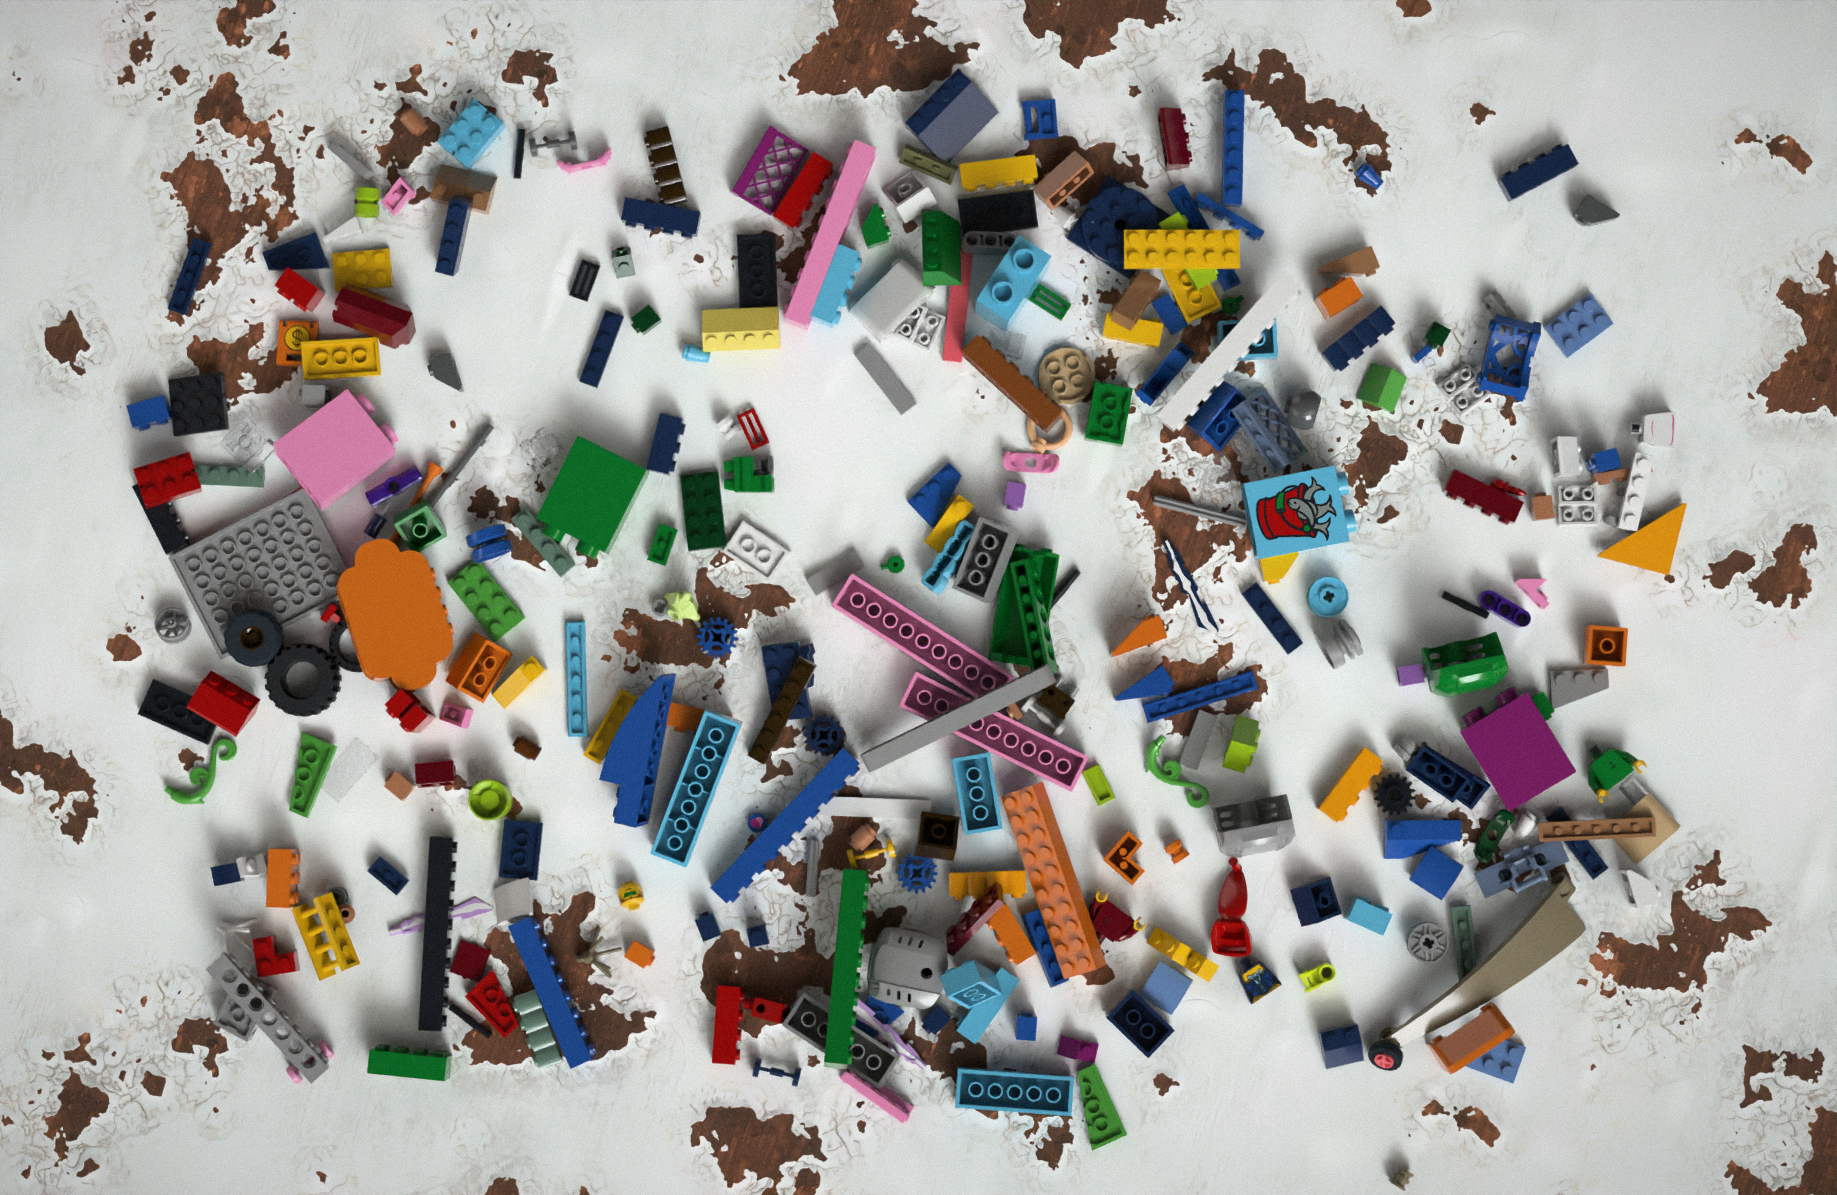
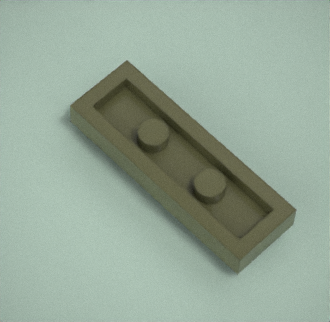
[899,144,958,185]

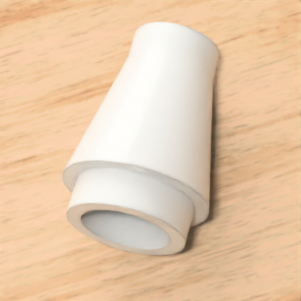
[1050,205,1079,230]
[1513,810,1540,840]

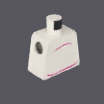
[1630,412,1676,450]

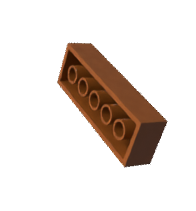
[962,334,1062,434]

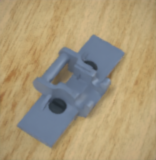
[1474,841,1570,898]

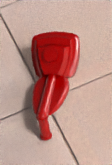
[1211,857,1252,957]

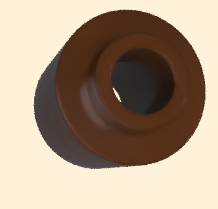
[512,734,542,761]

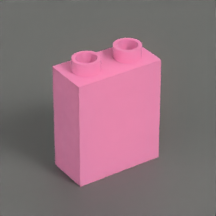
[273,389,399,511]

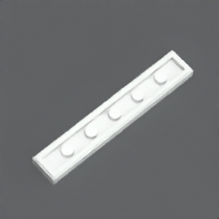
[817,796,932,819]

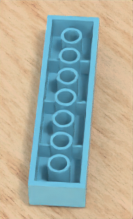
[650,708,743,868]

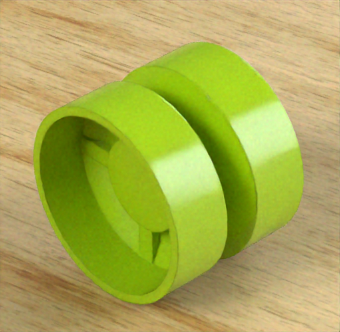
[468,780,513,820]

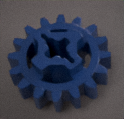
[803,714,845,756]

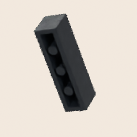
[132,483,191,556]

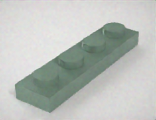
[194,465,265,488]
[511,507,575,577]
[1450,905,1477,981]

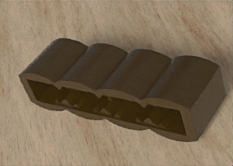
[643,126,688,206]

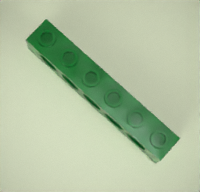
[1010,558,1058,674]

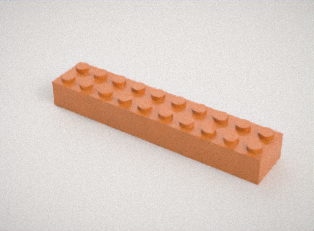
[1000,782,1107,979]

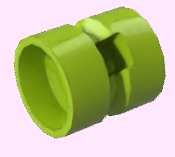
[354,187,380,218]

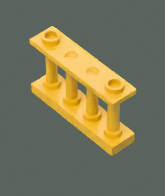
[291,892,360,981]

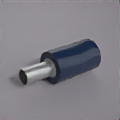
[363,503,391,539]

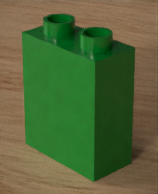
[536,436,649,560]

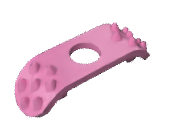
[556,147,612,174]
[1003,451,1059,473]

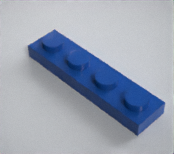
[1194,192,1265,241]
[1022,909,1069,988]

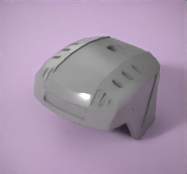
[1211,794,1296,858]
[867,927,948,1009]

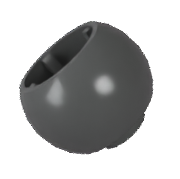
[1284,388,1321,430]

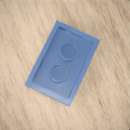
[1544,293,1614,358]
[1466,1040,1526,1084]

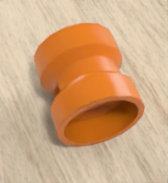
[1163,838,1190,864]

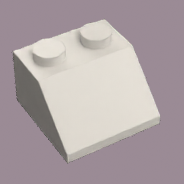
[882,169,937,224]
[1550,436,1582,478]
[1619,869,1661,908]

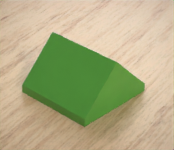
[1357,363,1407,413]

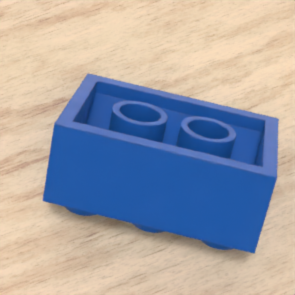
[1187,381,1255,452]

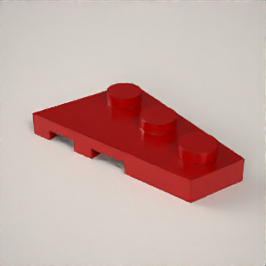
[465,969,519,1038]

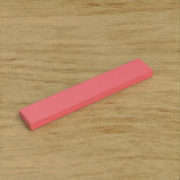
[943,249,973,363]

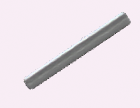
[1153,495,1246,528]

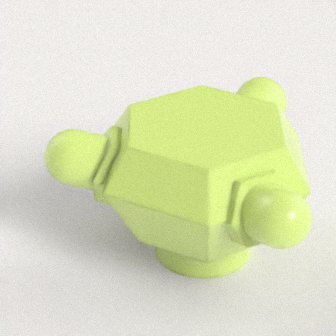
[664,591,701,622]

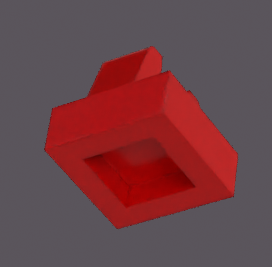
[320,603,343,624]

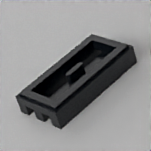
[569,259,601,302]

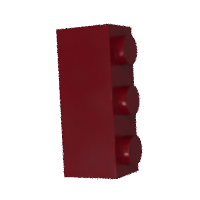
[1157,107,1193,171]

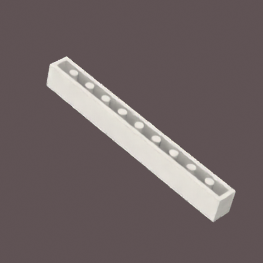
[1156,271,1302,432]

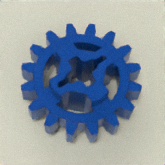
[697,617,739,659]
[896,853,938,894]

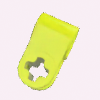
[1297,963,1336,993]

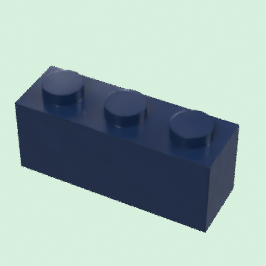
[646,413,686,476]

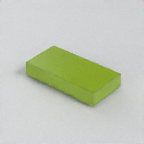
[1082,763,1116,806]

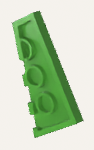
[1077,1063,1127,1151]

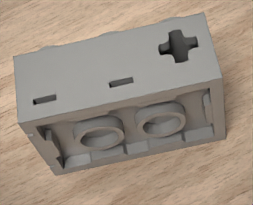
[213,973,278,1042]

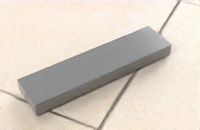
[855,343,917,416]

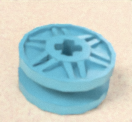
[1306,577,1349,618]

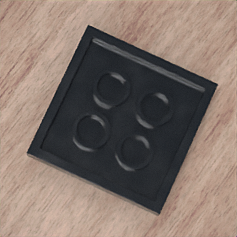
[168,372,229,437]

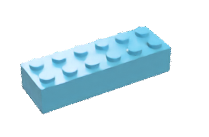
[955,1067,1074,1116]

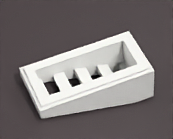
[323,216,363,245]

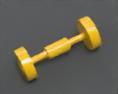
[847,838,896,869]

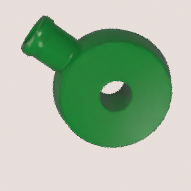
[1222,295,1244,315]
[881,555,905,574]

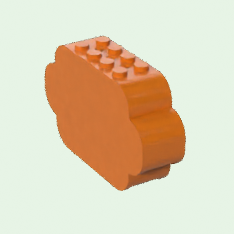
[336,539,454,693]

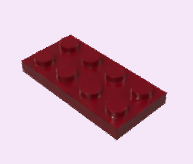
[946,881,1004,956]

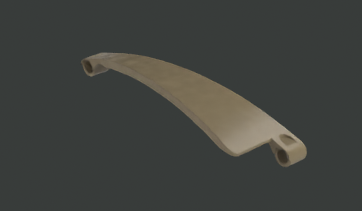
[1379,872,1586,1049]

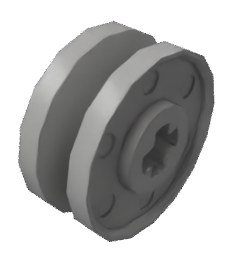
[1406,922,1449,963]

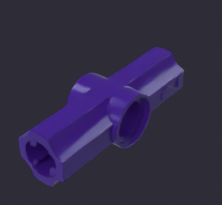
[365,465,423,508]

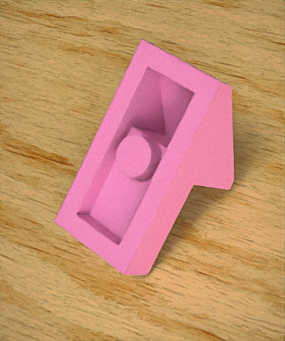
[381,176,416,216]
[1514,579,1550,610]
[439,701,473,729]

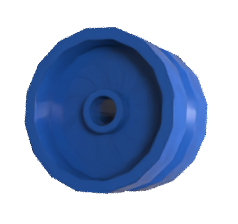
[465,524,513,563]

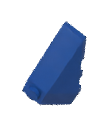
[1384,820,1461,859]

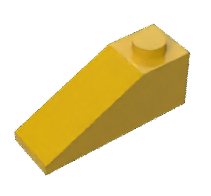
[925,495,974,553]
[492,656,547,709]

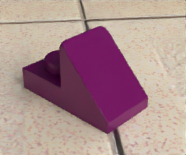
[1057,1035,1099,1063]

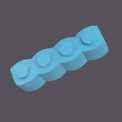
[921,520,975,595]

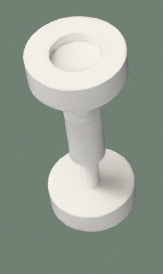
[1020,696,1067,739]

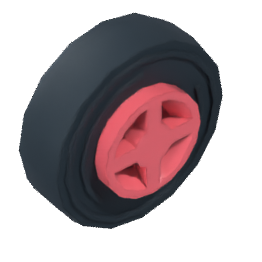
[1368,1041,1404,1071]

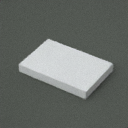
[722,520,791,584]

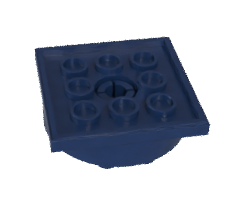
[1066,175,1171,280]

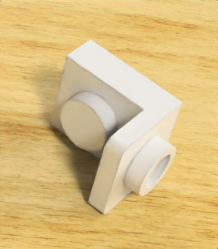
[236,853,268,878]

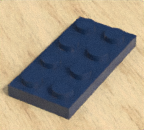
[761,641,813,720]

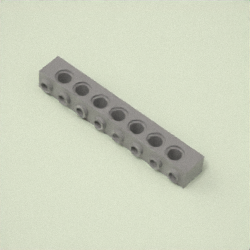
[206,951,329,1084]

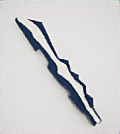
[1163,539,1219,633]

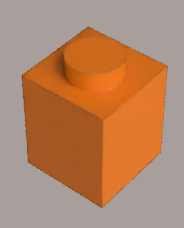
[624,939,656,969]

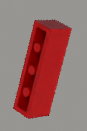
[772,151,834,231]
[712,985,745,1065]

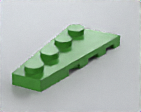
[289,732,338,818]

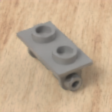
[1481,291,1517,331]

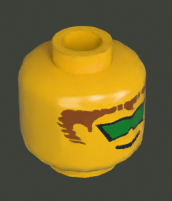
[617,881,645,911]

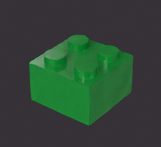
[393,498,447,552]

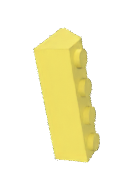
[702,306,780,352]

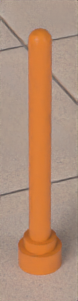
[390,461,444,544]

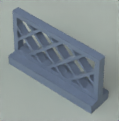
[1231,388,1308,474]

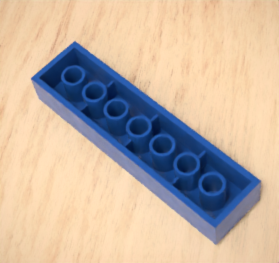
[508,915,597,1069]

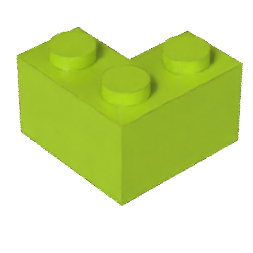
[1222,715,1261,773]

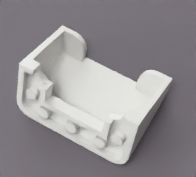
[849,258,936,345]

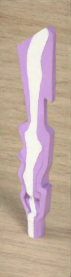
[388,898,493,936]
[853,998,927,1070]

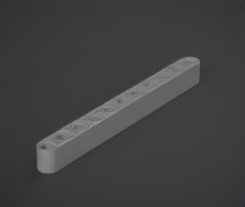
[860,664,1056,772]

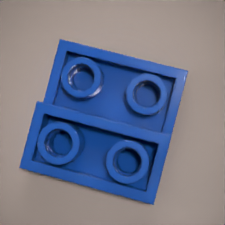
[1409,845,1464,901]

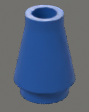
[1355,162,1384,190]

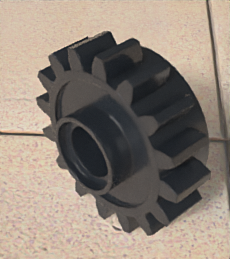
[1373,774,1416,815]

